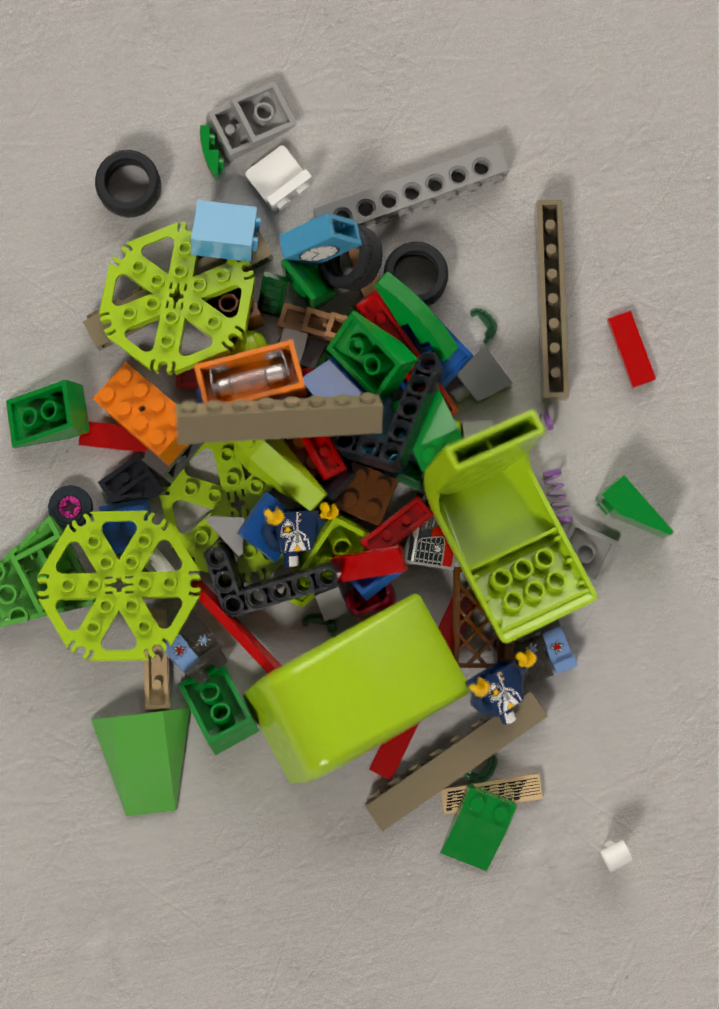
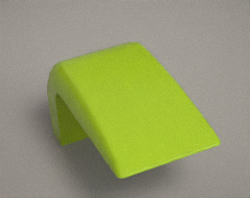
[424,409,598,643]
[242,594,470,784]

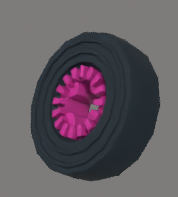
[48,485,93,530]

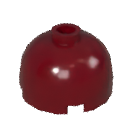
[345,582,397,622]

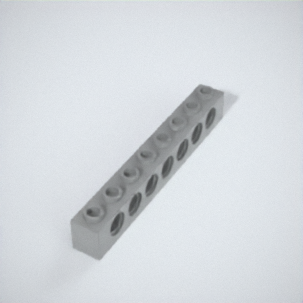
[313,143,509,227]

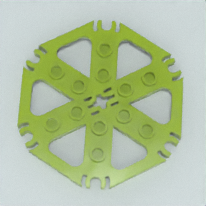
[99,222,256,375]
[160,441,316,583]
[38,511,201,662]

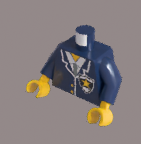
[260,502,339,566]
[465,649,537,725]

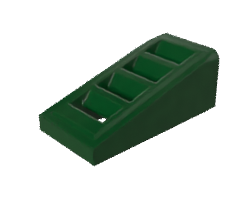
[258,271,289,318]
[396,460,425,490]

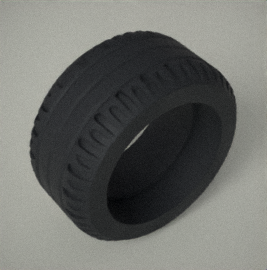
[95,150,162,218]
[317,224,383,291]
[383,242,449,306]

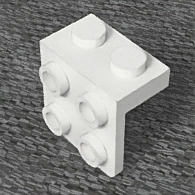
[246,146,313,213]

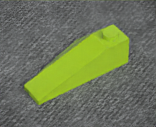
[233,439,327,511]
[282,505,371,608]

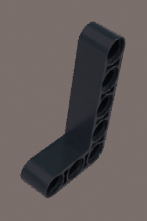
[333,352,443,473]
[205,542,342,616]

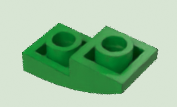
[200,125,225,180]

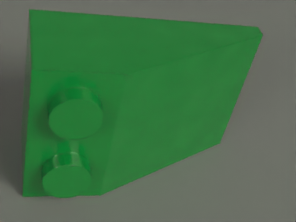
[281,259,337,310]
[326,311,418,399]
[6,380,90,448]
[390,388,463,472]
[595,475,674,538]
[178,660,259,756]
[440,783,517,871]

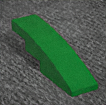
[374,272,458,362]

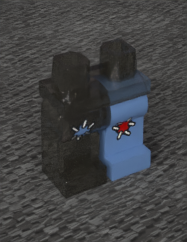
[159,609,228,685]
[515,619,578,683]

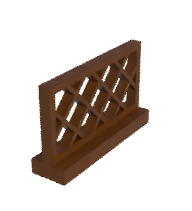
[452,567,514,668]

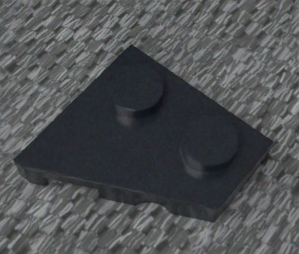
[98,454,166,504]

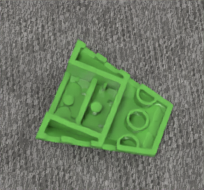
[0,515,95,627]
[91,708,190,816]

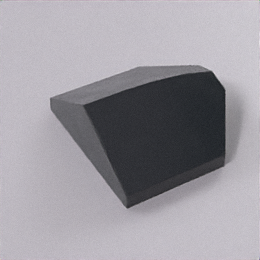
[317,460,356,503]

